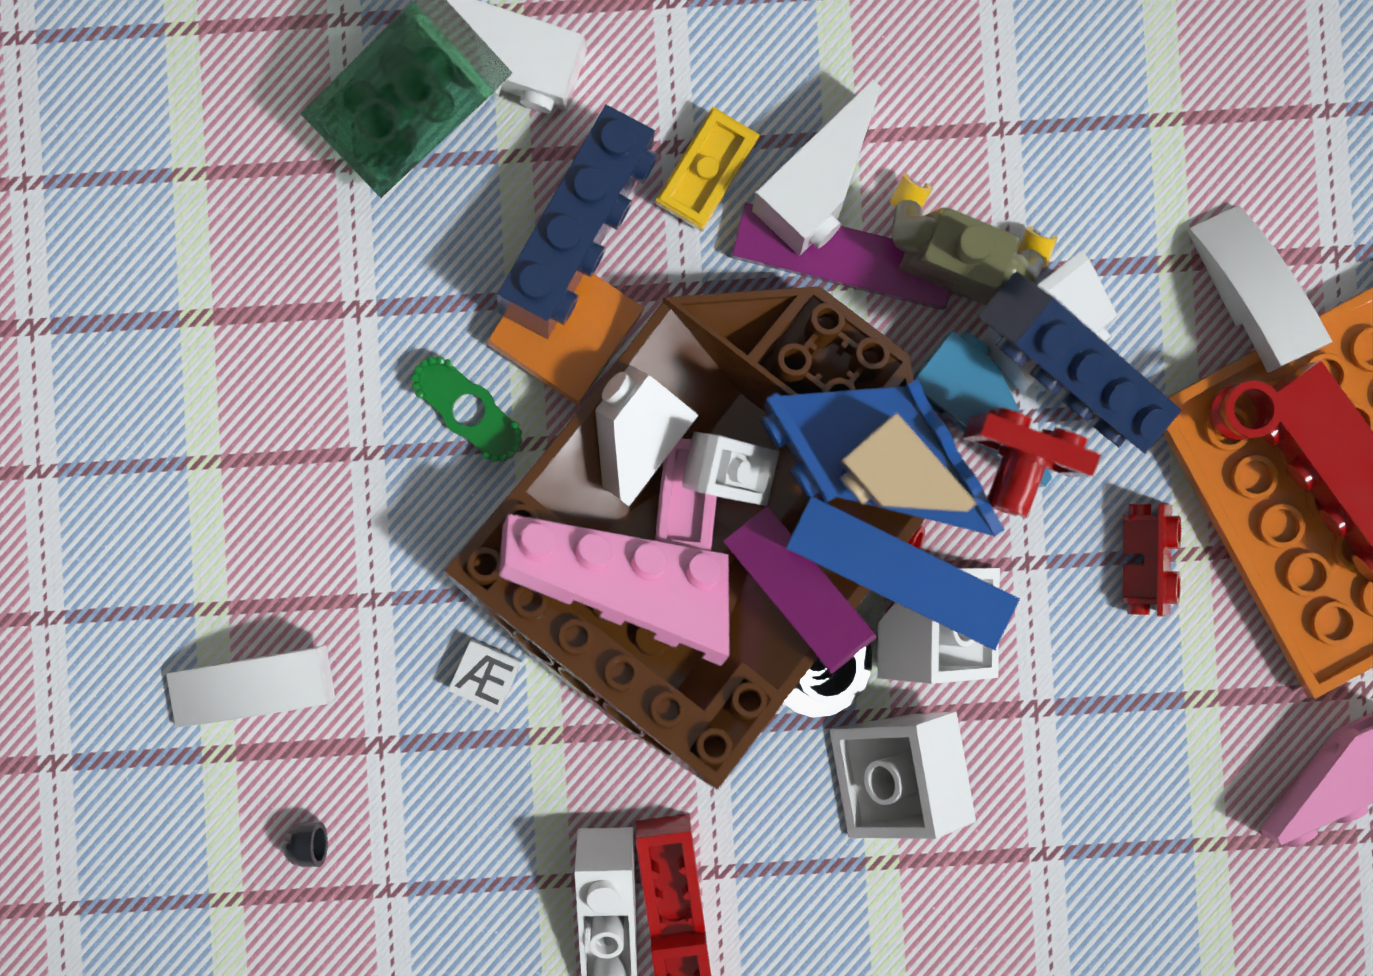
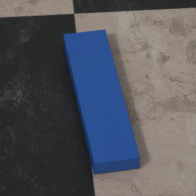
[785,497,1020,651]

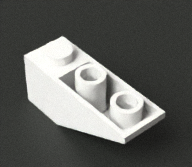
[575,827,638,976]

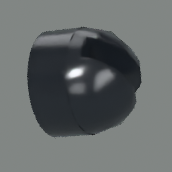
[282,822,328,867]

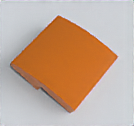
[487,274,644,406]

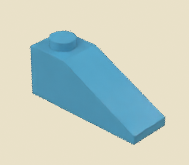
[913,331,1052,487]

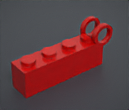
[1208,361,1373,583]

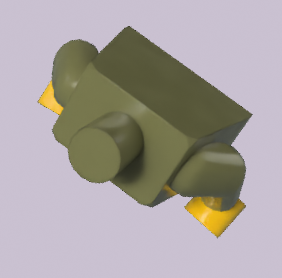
[889,173,1058,306]

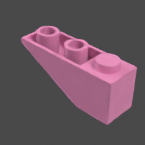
[1260,712,1373,846]

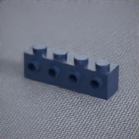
[497,104,658,339]
[978,270,1182,454]

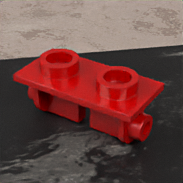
[1122,504,1182,617]

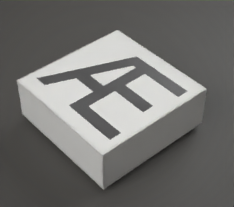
[448,639,522,713]

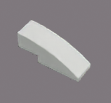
[1187,205,1332,373]
[166,645,336,728]

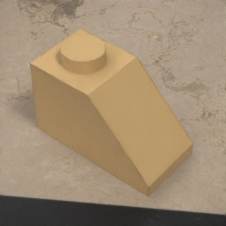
[838,413,976,512]

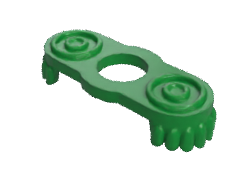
[411,356,523,462]

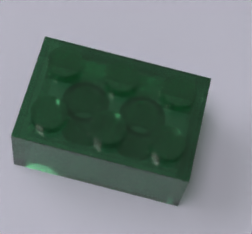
[300,0,513,198]

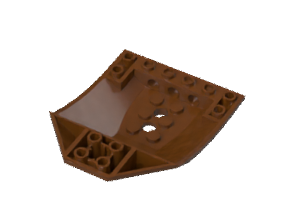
[444,286,925,790]

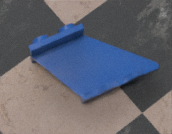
[760,379,1005,536]

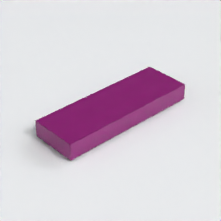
[723,506,876,674]

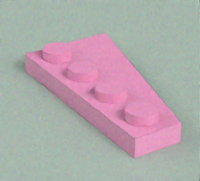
[499,514,729,666]

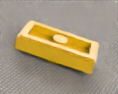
[655,107,760,232]

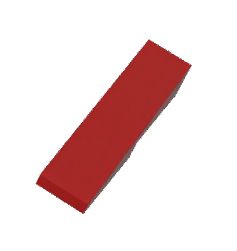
[636,813,712,976]

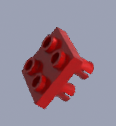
[962,407,1102,518]

